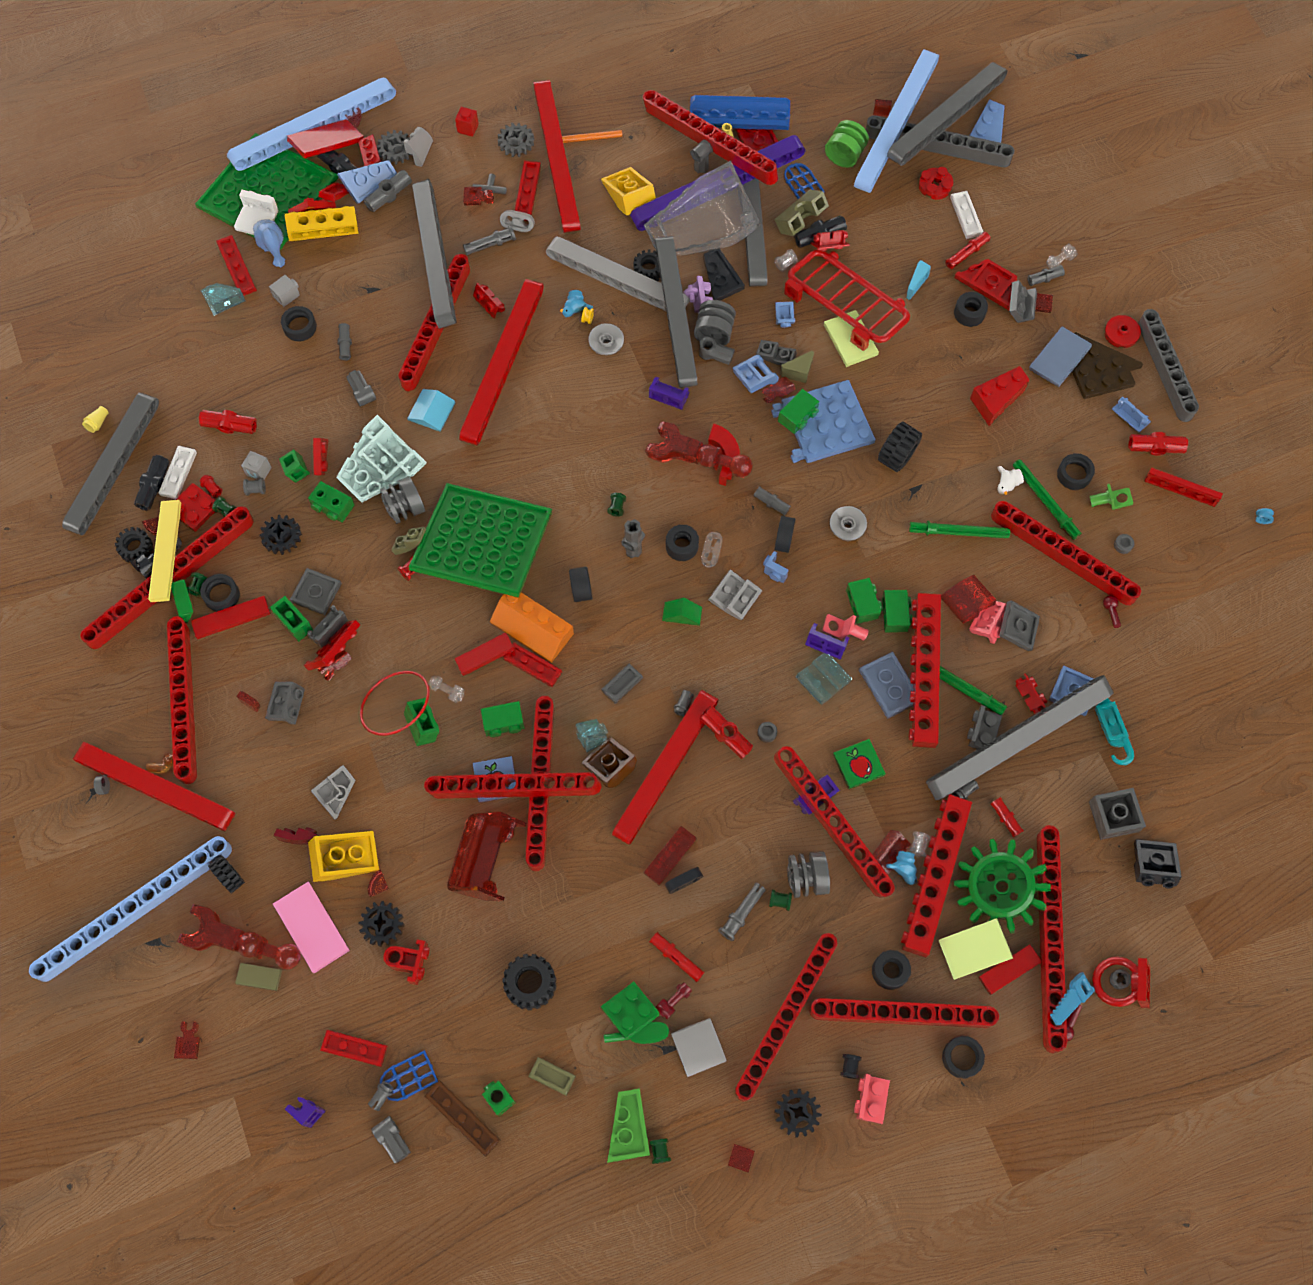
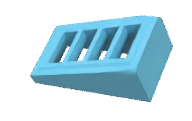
[906,260,931,300]

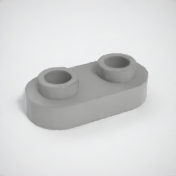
[500,210,535,232]

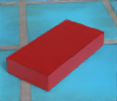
[319,182,349,202]

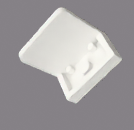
[234,190,279,235]

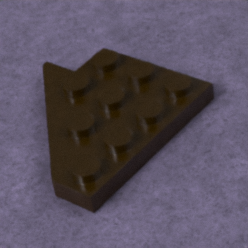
[1072,332,1143,399]

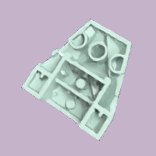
[336,415,427,502]

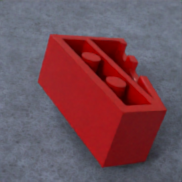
[970,366,1030,426]

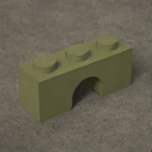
[774,189,829,236]

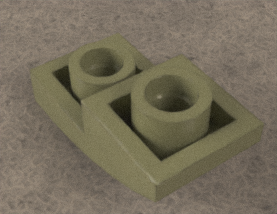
[392,527,426,555]

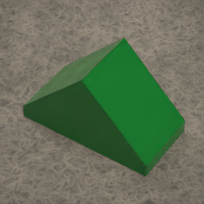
[662,597,702,626]

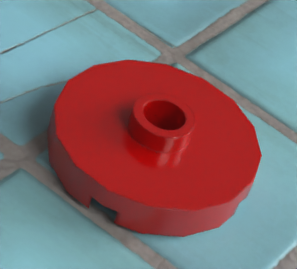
[1104,315,1141,348]

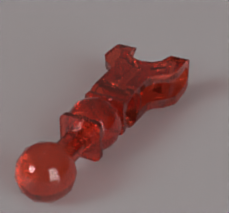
[645,421,753,478]
[177,904,301,970]

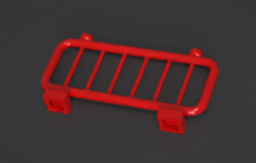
[784,249,910,351]

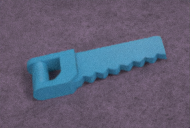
[1050,972,1095,1026]

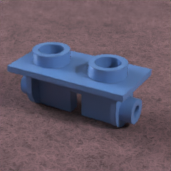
[1112,397,1151,433]

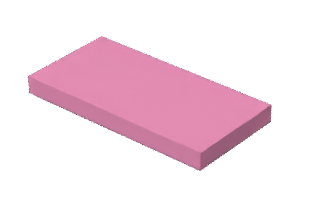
[273,882,350,973]

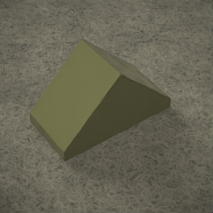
[780,351,814,383]

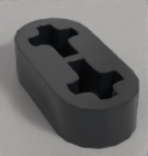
[665,867,703,894]

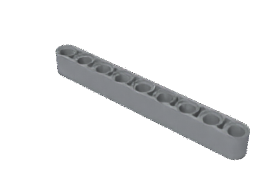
[546,236,689,311]

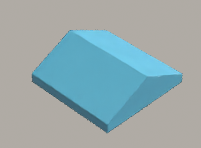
[407,389,456,432]

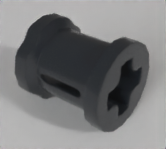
[840,1054,862,1079]

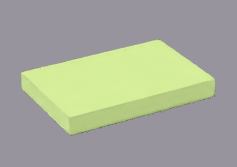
[824,310,879,367]
[939,918,1013,980]

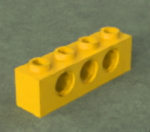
[285,206,358,241]

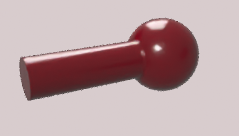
[1103,595,1121,628]
[1067,1005,1082,1041]

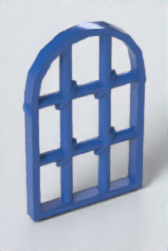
[784,163,825,199]
[380,1050,438,1101]

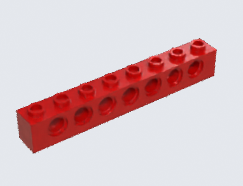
[909,593,941,748]
[901,794,972,958]

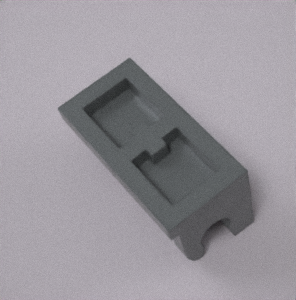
[307,605,348,648]

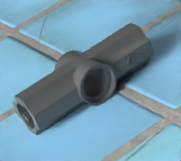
[363,170,412,212]
[621,519,645,558]

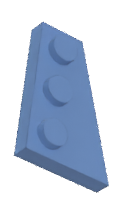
[970,99,1005,143]
[337,160,397,204]

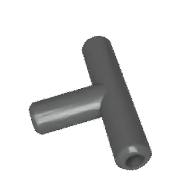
[472,174,507,194]

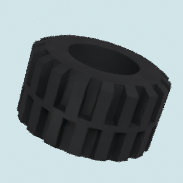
[878,421,922,472]
[503,954,557,1010]

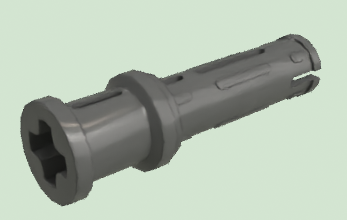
[463,225,516,255]
[718,883,766,941]

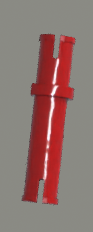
[945,231,991,270]
[649,932,705,983]

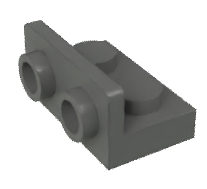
[1009,281,1037,323]
[265,682,305,725]
[967,705,1002,749]

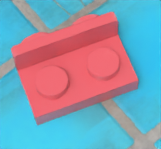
[969,598,1006,644]
[854,1074,890,1124]

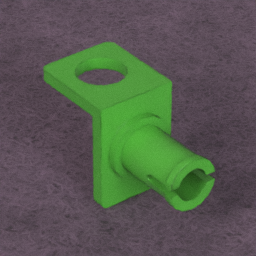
[1090,484,1133,510]

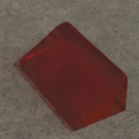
[872,830,911,875]

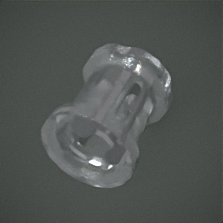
[774,249,798,272]
[908,832,931,857]

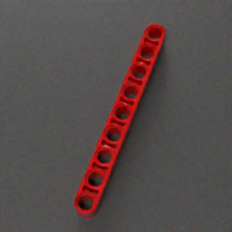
[398,254,470,391]
[991,501,1141,605]
[167,616,197,785]
[612,690,719,845]
[526,696,555,871]
[73,742,236,831]
[774,746,895,898]
[424,772,602,799]
[735,933,838,1102]
[809,998,999,1028]

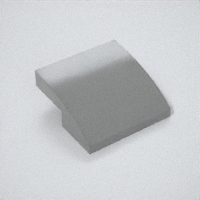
[708,569,762,620]
[671,1018,727,1077]

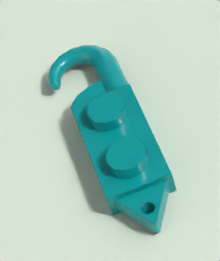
[1095,698,1134,765]

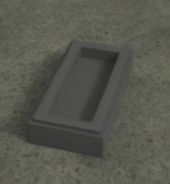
[602,664,643,704]

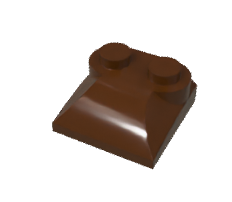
[582,736,637,788]

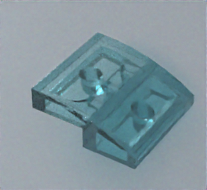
[796,653,852,705]

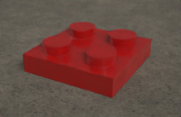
[176,483,216,532]

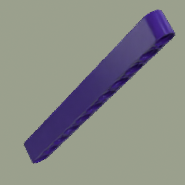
[630,135,806,231]

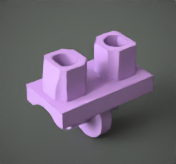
[683,276,713,313]

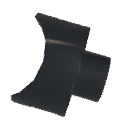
[131,553,154,579]

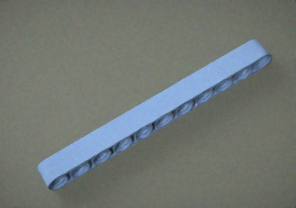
[854,49,940,193]
[227,78,396,171]
[29,836,232,982]

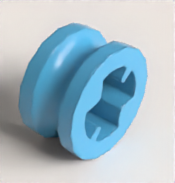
[1256,508,1274,524]

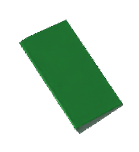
[171,580,193,623]

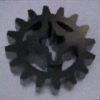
[259,515,302,555]
[358,901,405,947]
[774,1089,822,1138]

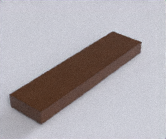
[424,1080,501,1157]

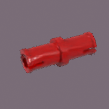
[990,797,1024,838]

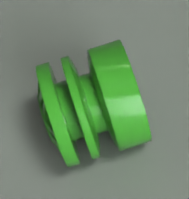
[825,120,869,168]

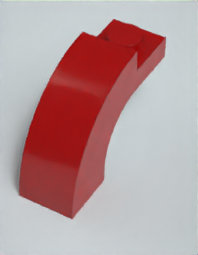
[708,423,740,486]

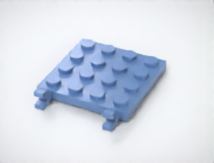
[771,380,876,463]

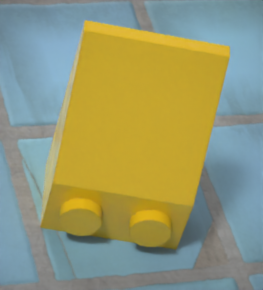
[601,167,656,216]
[308,831,379,882]

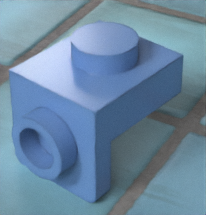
[775,302,795,328]
[763,551,789,583]

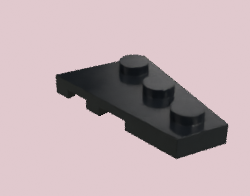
[703,247,745,301]

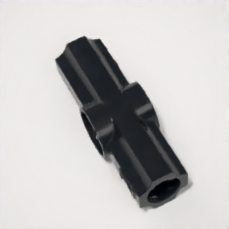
[317,150,357,174]
[794,215,847,248]
[134,455,169,511]

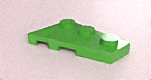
[607,1089,650,1163]

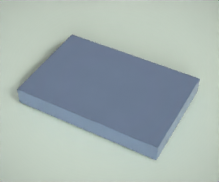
[1029,327,1092,387]
[859,652,913,719]

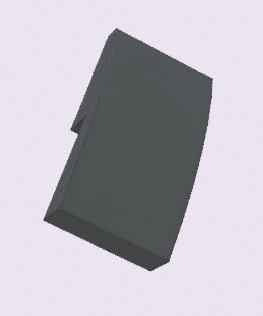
[756,340,797,365]

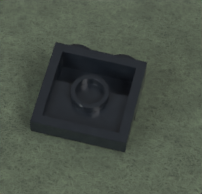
[1134,839,1182,889]

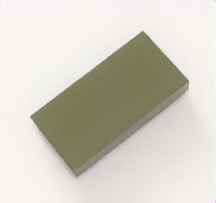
[235,963,282,991]
[528,1057,576,1096]

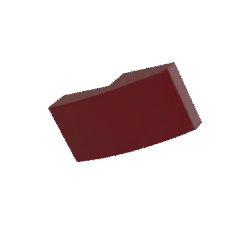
[273,827,318,845]

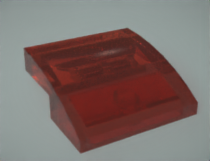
[941,575,996,623]

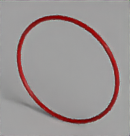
[360,671,430,736]

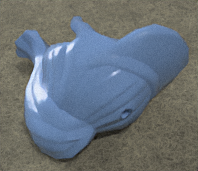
[253,219,285,267]

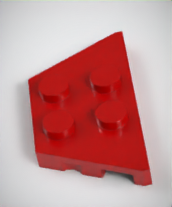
[954,259,1017,311]

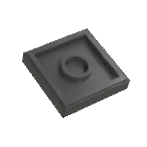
[290,568,342,615]
[999,600,1040,651]

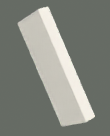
[950,191,983,239]
[159,446,197,499]

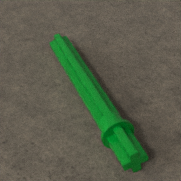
[1013,459,1082,540]
[909,521,1010,538]
[921,666,1007,715]

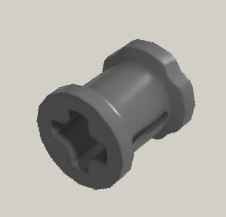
[243,478,266,496]

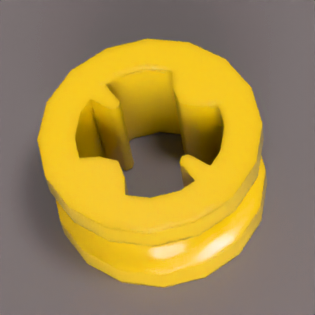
[581,307,594,324]

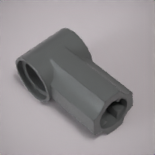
[690,140,713,173]
[699,337,735,365]
[346,370,376,407]
[371,1116,411,1164]

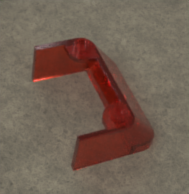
[447,812,527,901]

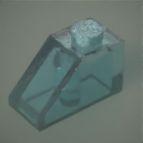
[200,283,245,316]
[575,719,608,752]

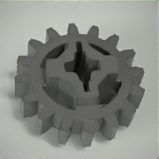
[498,123,534,157]
[376,130,413,165]

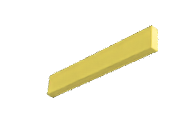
[148,500,182,602]

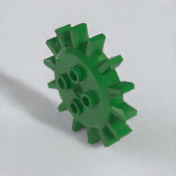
[954,839,1051,934]

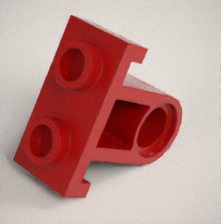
[383,939,430,985]

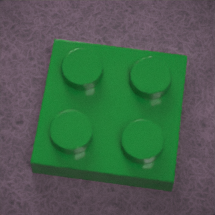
[601,981,660,1041]

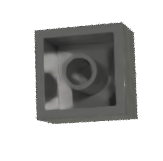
[1089,788,1146,840]

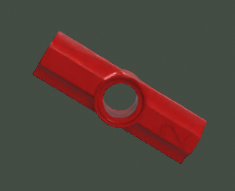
[199,410,257,434]
[1128,432,1188,456]
[699,705,753,759]

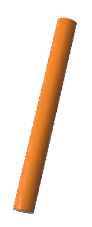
[562,130,622,143]

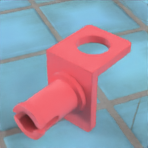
[822,614,869,641]

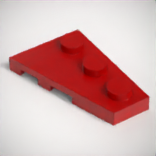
[303,620,360,671]

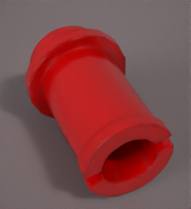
[200,475,223,498]

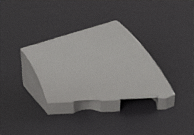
[403,127,433,167]
[311,765,356,820]

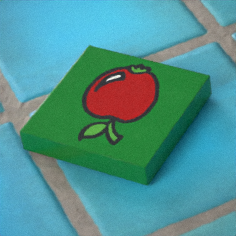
[833,739,886,790]

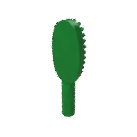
[604,1022,669,1044]

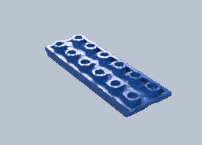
[690,95,790,130]

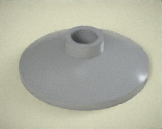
[589,324,624,355]
[830,506,867,541]

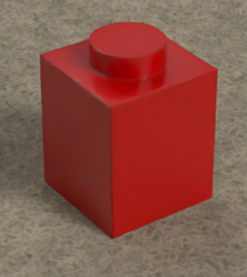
[455,106,479,137]

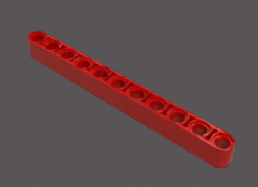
[533,80,581,233]
[643,90,779,185]
[459,279,544,446]
[80,506,254,649]
[1037,825,1067,1053]

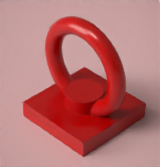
[1092,957,1151,1008]

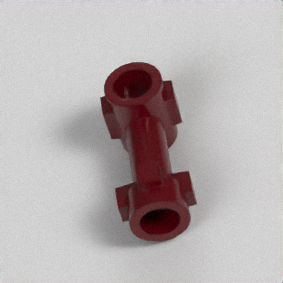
[655,982,692,1019]

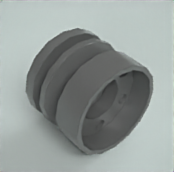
[694,300,736,346]
[380,476,425,524]
[787,851,830,898]

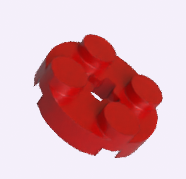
[919,167,954,200]

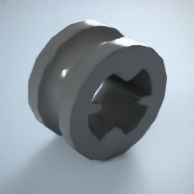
[1109,969,1131,990]

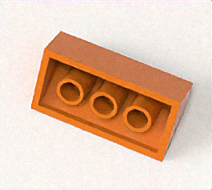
[490,592,574,663]

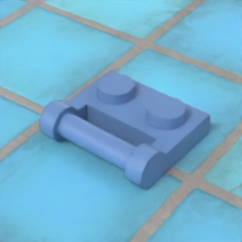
[733,355,779,393]

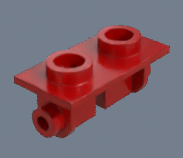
[358,134,381,166]
[811,230,850,251]
[473,283,505,319]
[1015,673,1048,714]

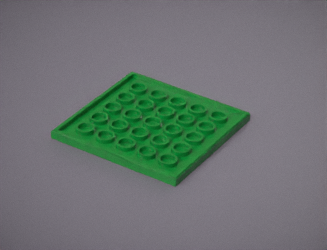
[195,133,338,250]
[409,483,552,598]

